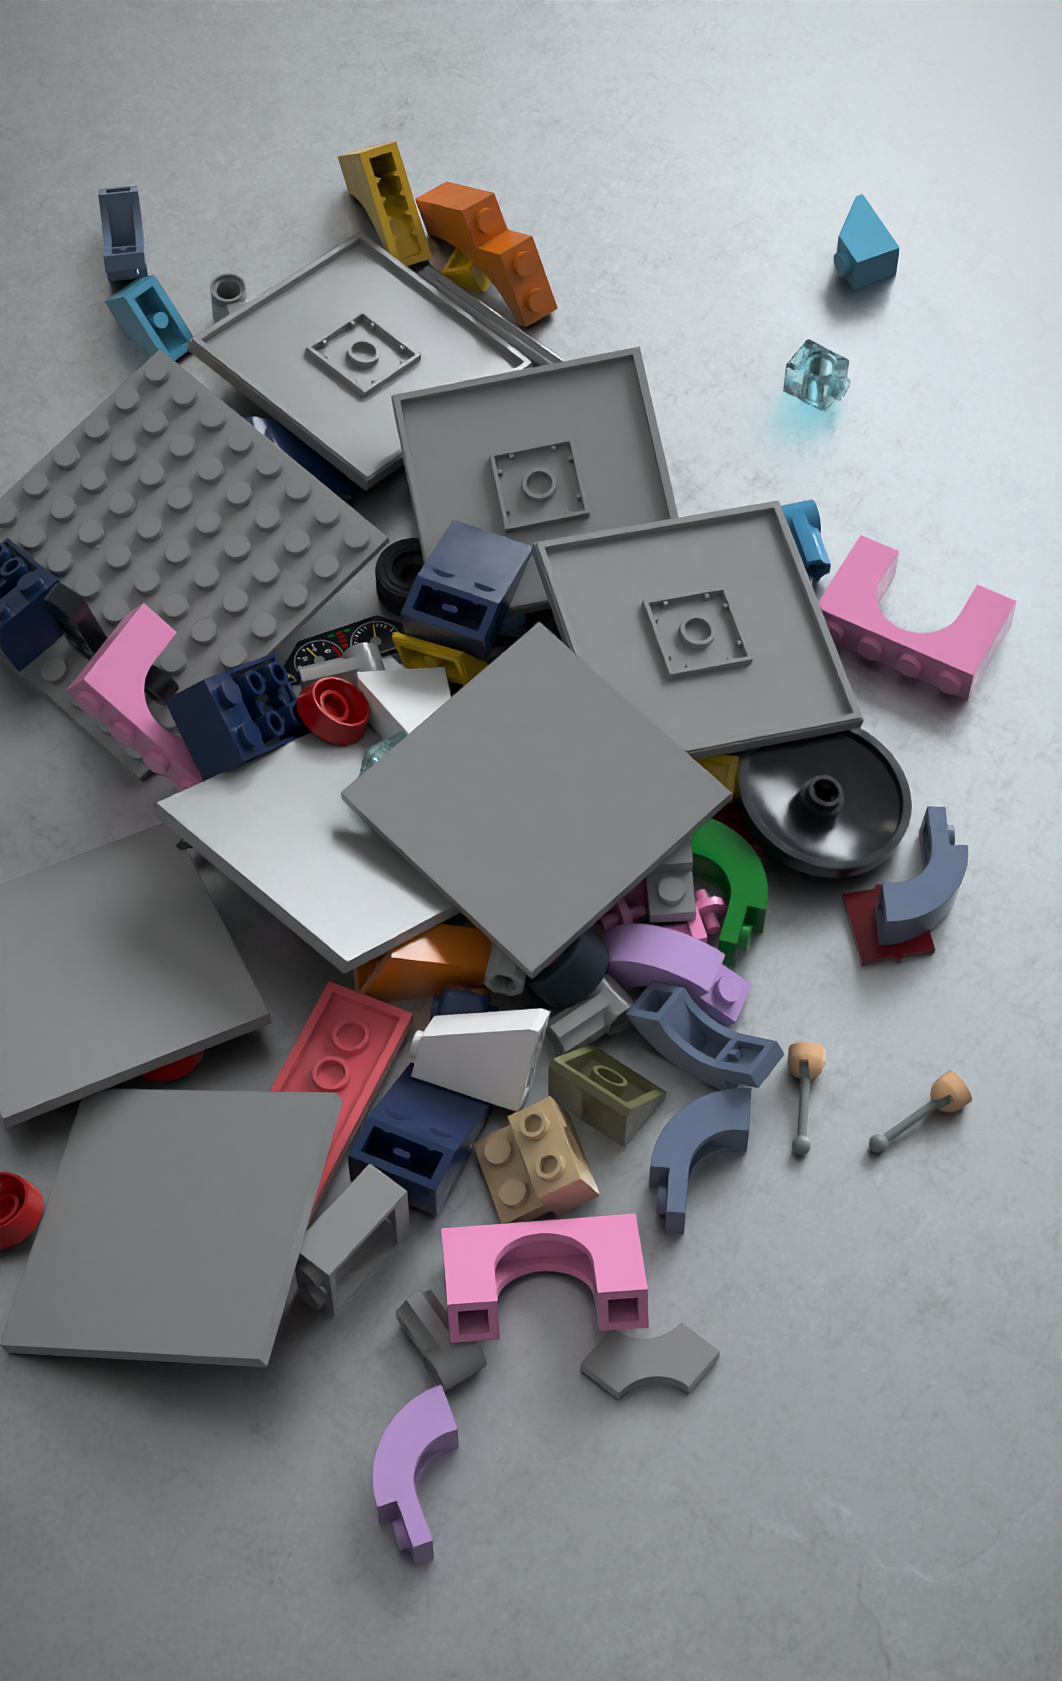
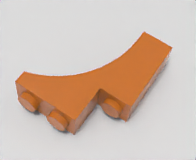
[415,181,558,327]

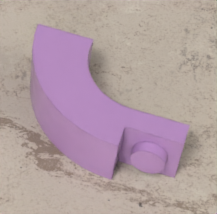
[601,924,752,1026]
[372,1385,459,1565]

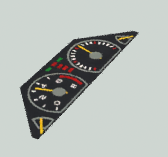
[284,615,406,685]

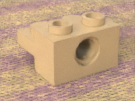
[472,1096,600,1224]

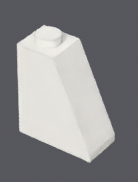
[357,667,451,749]
[409,1008,551,1112]

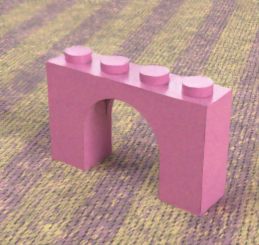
[818,535,1017,700]
[67,603,203,793]
[441,1214,649,1343]

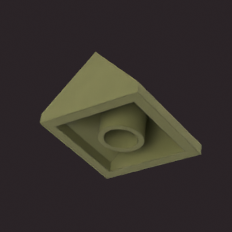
[548,1044,667,1148]

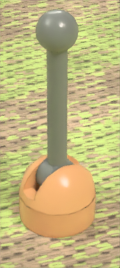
[787,1042,826,1155]
[869,1070,972,1153]

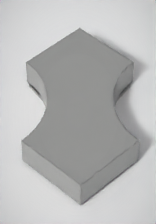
[580,1323,720,1400]

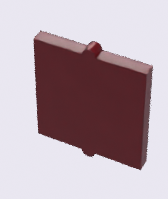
[842,884,935,965]

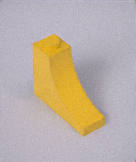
[337,141,432,266]

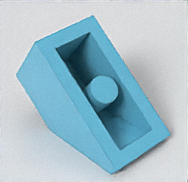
[834,194,900,290]
[105,275,194,361]

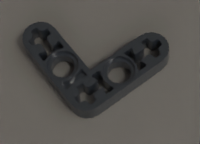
[42,582,180,706]

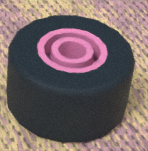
[525,929,609,1009]

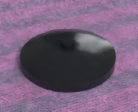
[734,728,912,878]

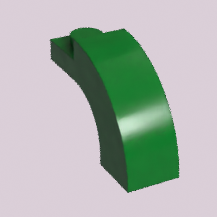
[691,818,768,967]

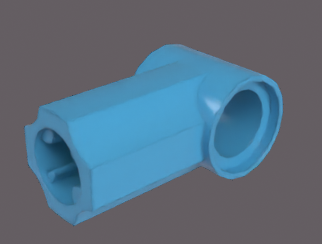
[781,499,831,583]

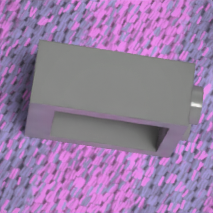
[295,1164,410,1316]

